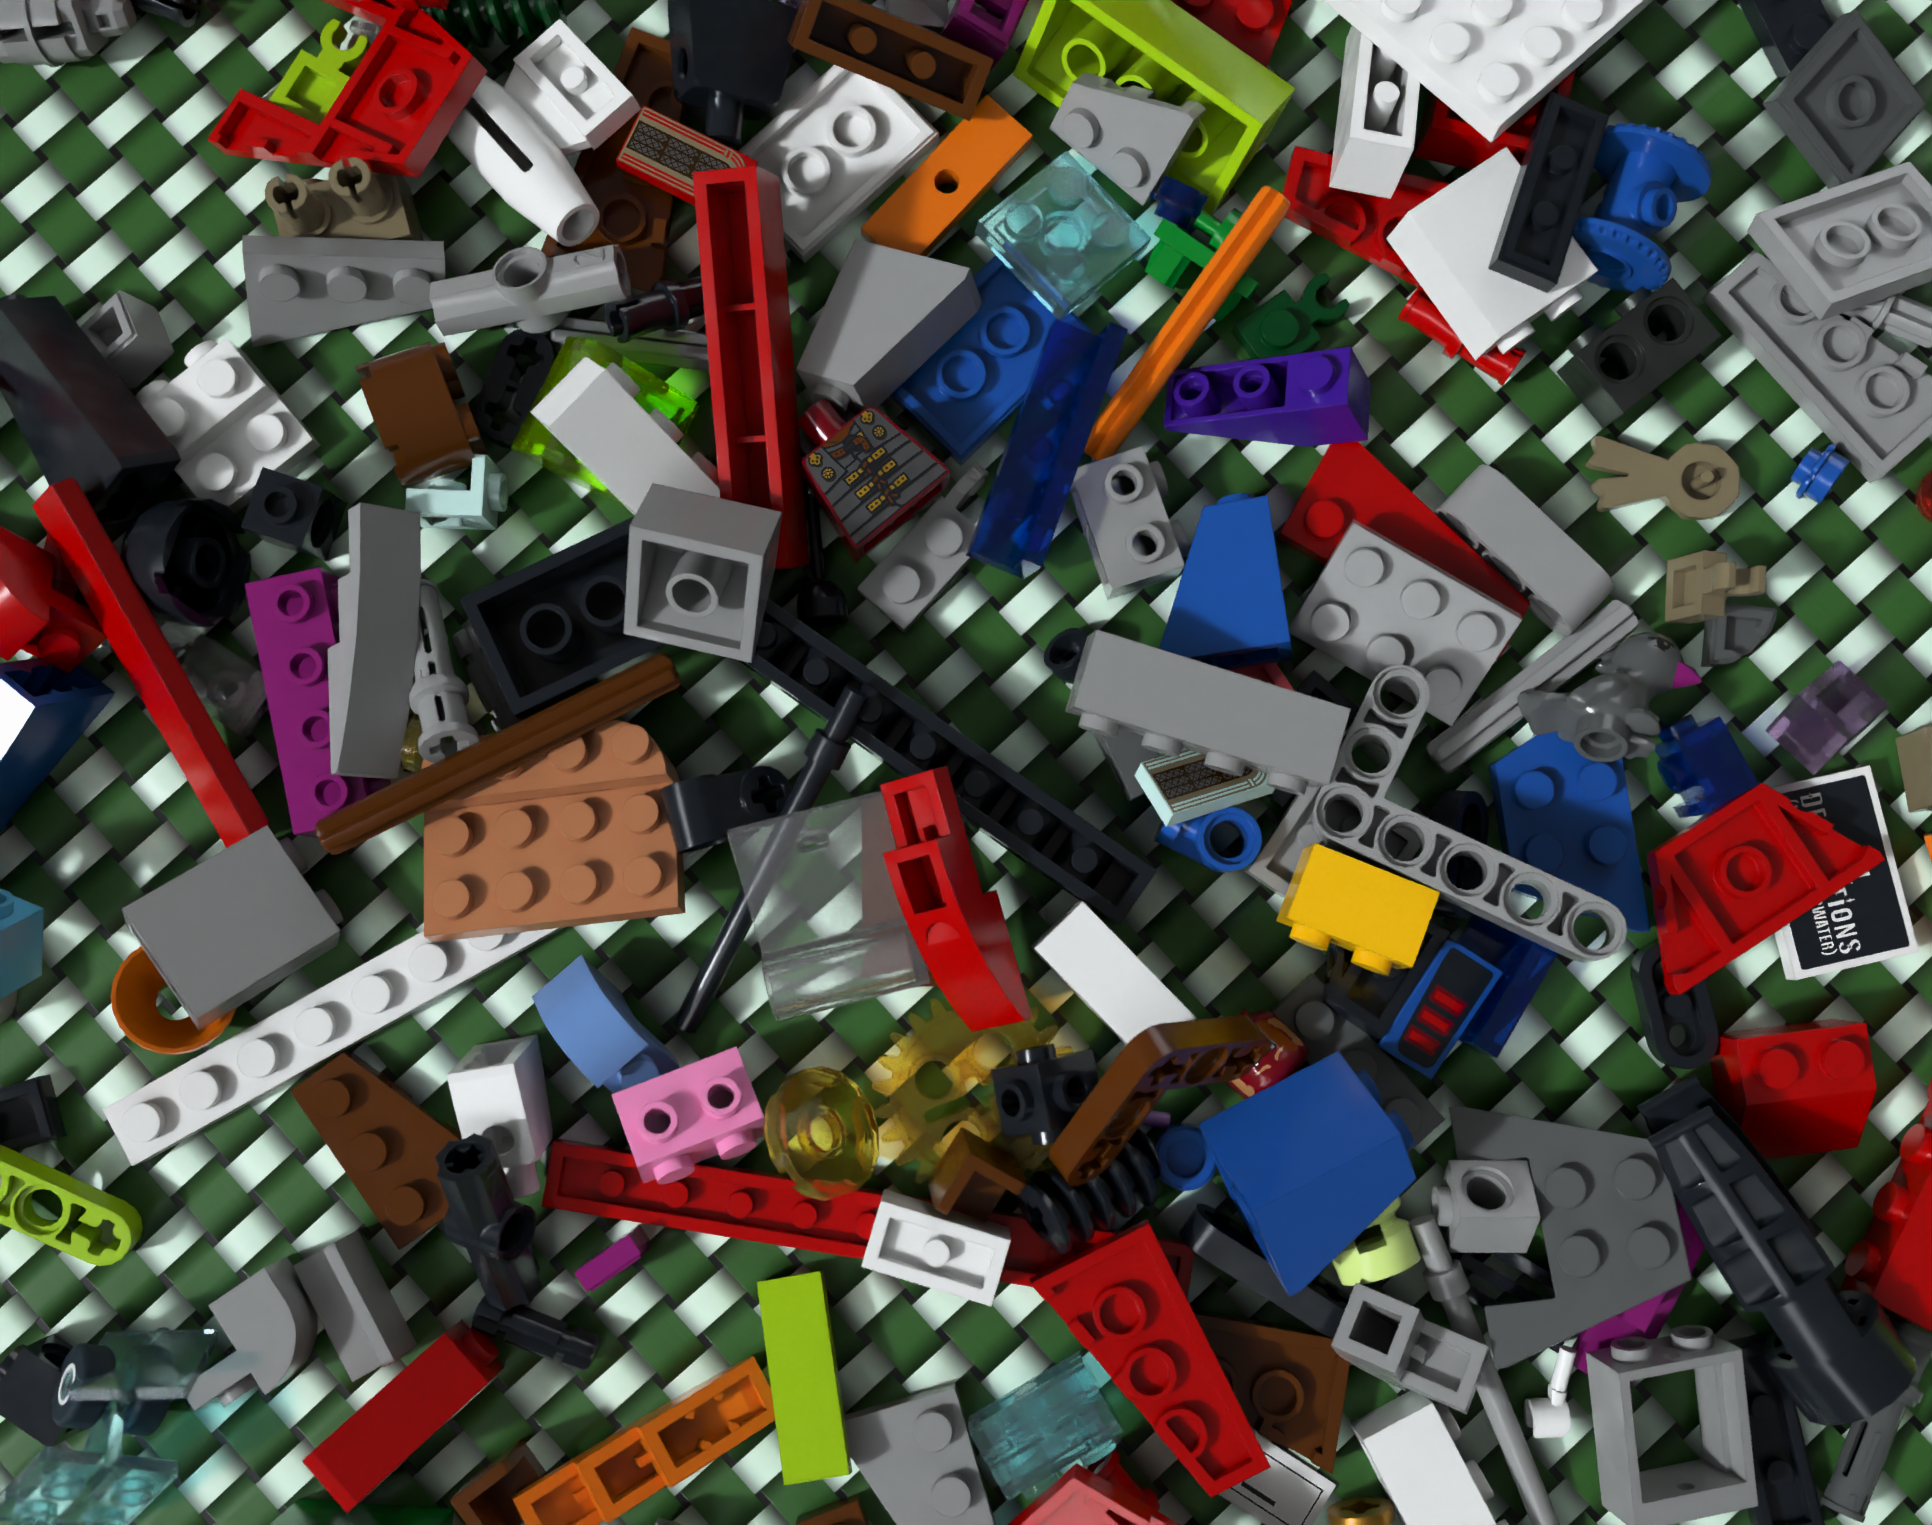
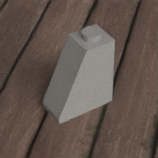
[796,239,982,414]

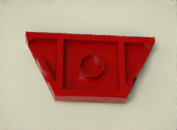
[1647,783,1885,995]

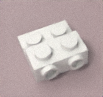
[135,338,321,514]

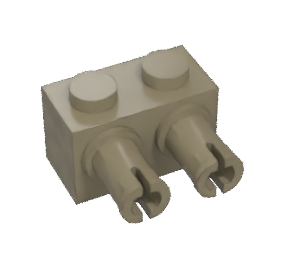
[265,157,424,241]

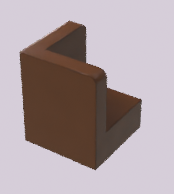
[927,1127,1027,1222]
[450,1439,548,1525]

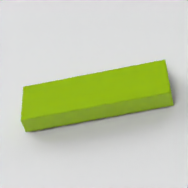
[757,1271,852,1486]

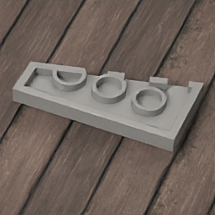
[1702,251,1932,483]

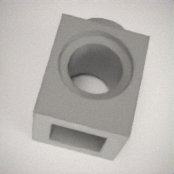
[1431,1160,1541,1253]

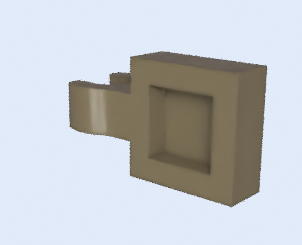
[1665,550,1766,625]

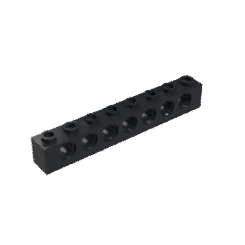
[737,598,1157,925]

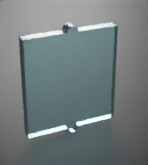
[69,1327,218,1403]

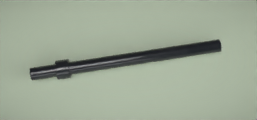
[673,685,869,1033]

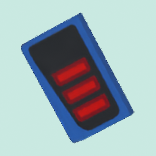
[1376,937,1503,1080]

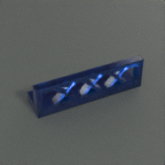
[966,319,1128,579]

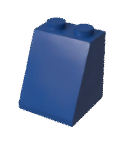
[1198,1051,1417,1297]

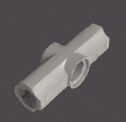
[429,244,631,336]

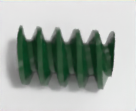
[430,0,567,49]

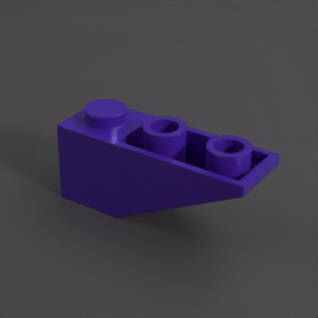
[1163,347,1371,447]

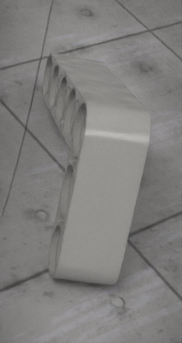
[1312,665,1627,963]

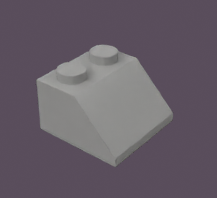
[623,483,782,663]

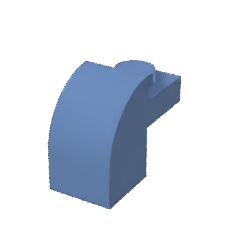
[532,954,680,1094]

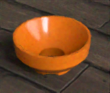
[110,946,237,1055]

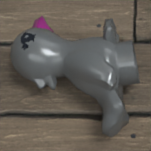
[1517,632,1701,762]

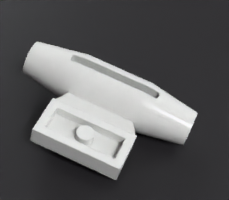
[447,19,641,246]

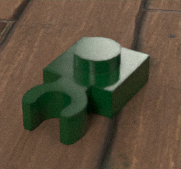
[1231,273,1350,360]

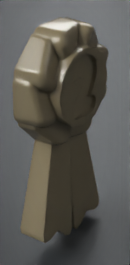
[1585,436,1740,520]

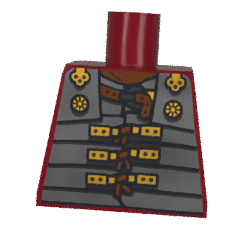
[797,399,950,563]

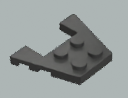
[1449,1106,1692,1369]

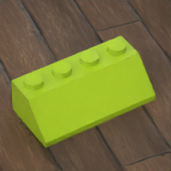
[1013,0,1296,215]

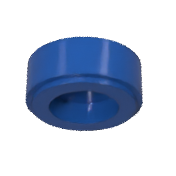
[1153,1123,1217,1191]

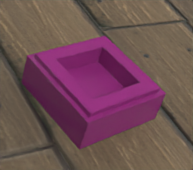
[574,1224,652,1292]

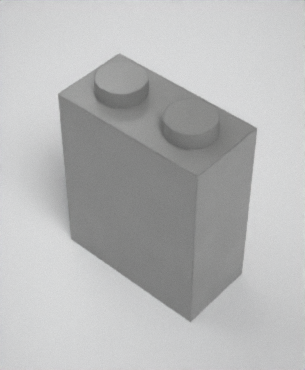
[122,825,343,1030]

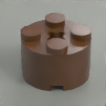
[355,342,488,489]

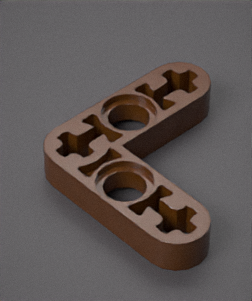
[1049,1015,1271,1186]

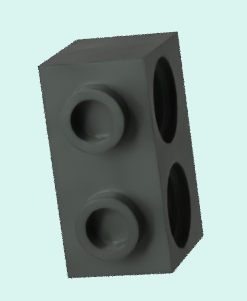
[1556,278,1722,429]

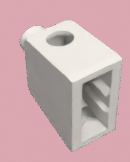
[447,1034,553,1199]

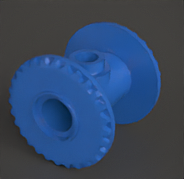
[1572,123,1713,293]

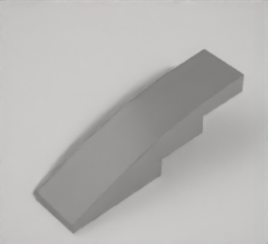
[328,502,421,779]

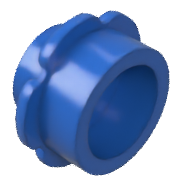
[1790,444,1850,504]

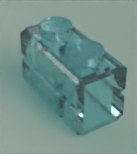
[968,1350,1123,1501]

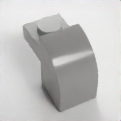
[180,1257,318,1411]
[1331,1283,1490,1414]

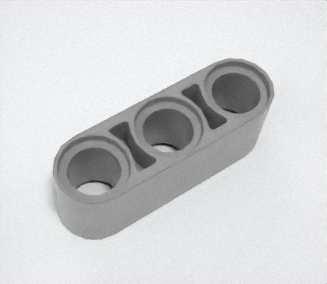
[1435,464,1615,636]

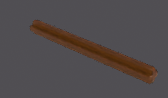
[315,652,681,855]

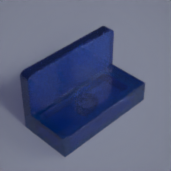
[1457,914,1558,1058]

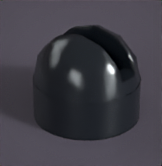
[1044,628,1088,684]

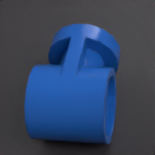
[1154,806,1262,873]

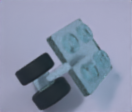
[0,1343,179,1525]

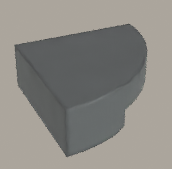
[1701,603,1777,667]

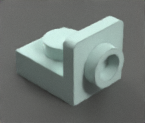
[405,454,508,530]

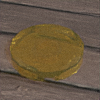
[764,1066,879,1201]

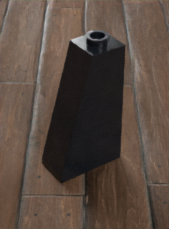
[0,294,181,528]

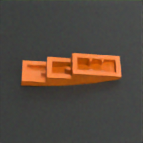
[510,1356,775,1525]

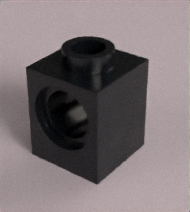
[241,467,347,562]
[0,1334,117,1449]

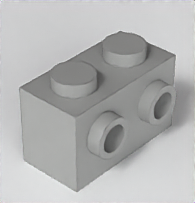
[1067,446,1189,600]

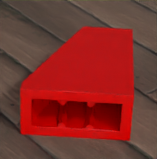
[302,1319,504,1513]

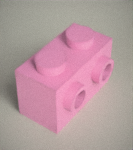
[611,1046,766,1184]

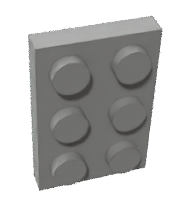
[1747,161,1932,321]
[1288,519,1522,727]

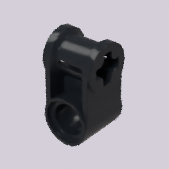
[659,766,792,854]

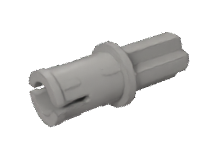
[1842,293,1932,348]

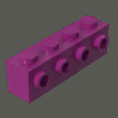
[245,567,391,838]

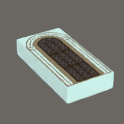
[1134,749,1275,827]

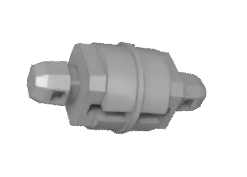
[0,0,137,67]

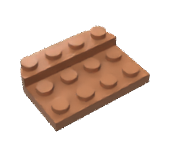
[421,720,685,942]

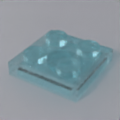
[974,150,1151,321]

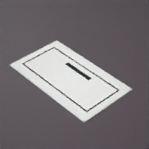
[1219,1431,1336,1525]

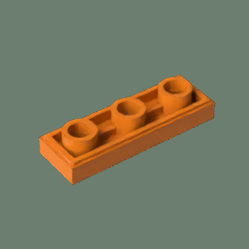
[861,95,1033,257]

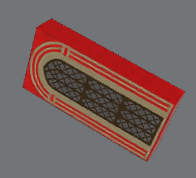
[616,105,759,206]

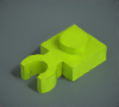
[269,18,372,125]

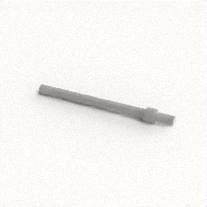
[1409,1214,1560,1525]

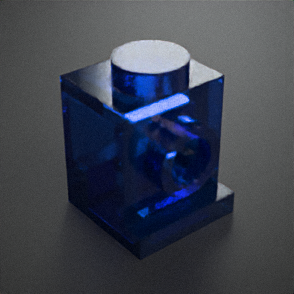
[1654,714,1759,818]

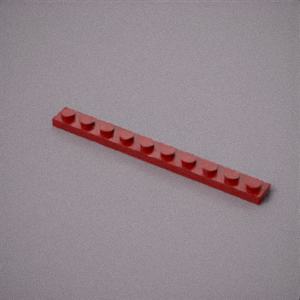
[541,1139,1195,1300]

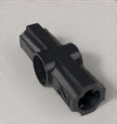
[435,1134,543,1311]

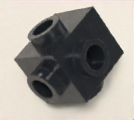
[991,1044,1099,1145]

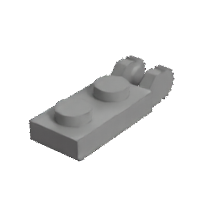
[857,463,1018,633]

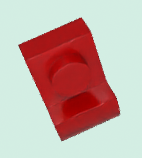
[0,526,107,673]

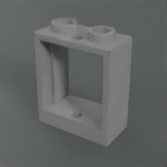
[1586,1325,1758,1525]

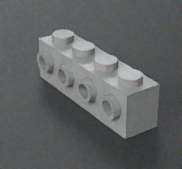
[1065,630,1351,795]

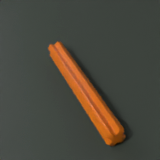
[1080,185,1290,461]

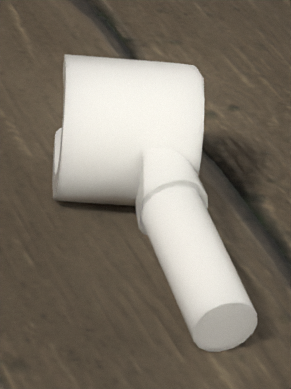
[1524,1345,1577,1438]

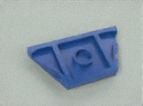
[1488,732,1651,933]

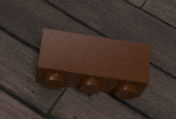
[787,0,994,121]

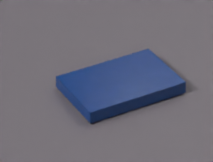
[890,246,1093,466]

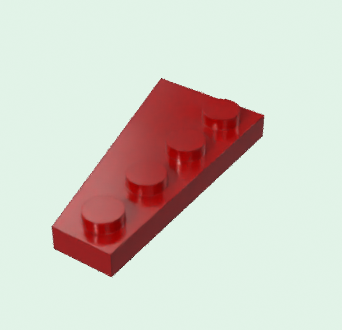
[1282,146,1449,287]

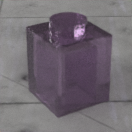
[1765,660,1889,775]

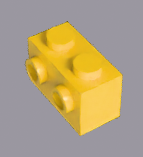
[1276,843,1440,976]

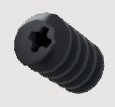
[1015,1128,1161,1254]

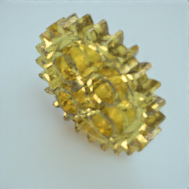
[872,997,1073,1184]

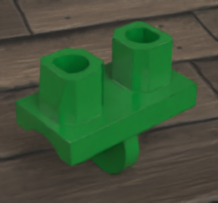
[1145,208,1261,323]

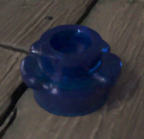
[1149,176,1209,229]

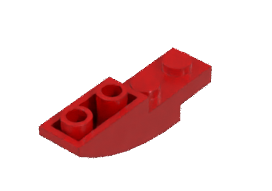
[880,766,1032,1031]

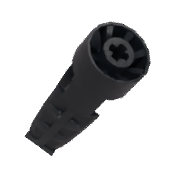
[1637,1074,1917,1426]

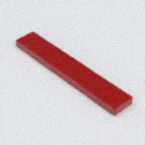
[32,477,269,848]

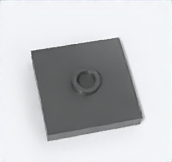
[1762,10,1927,189]

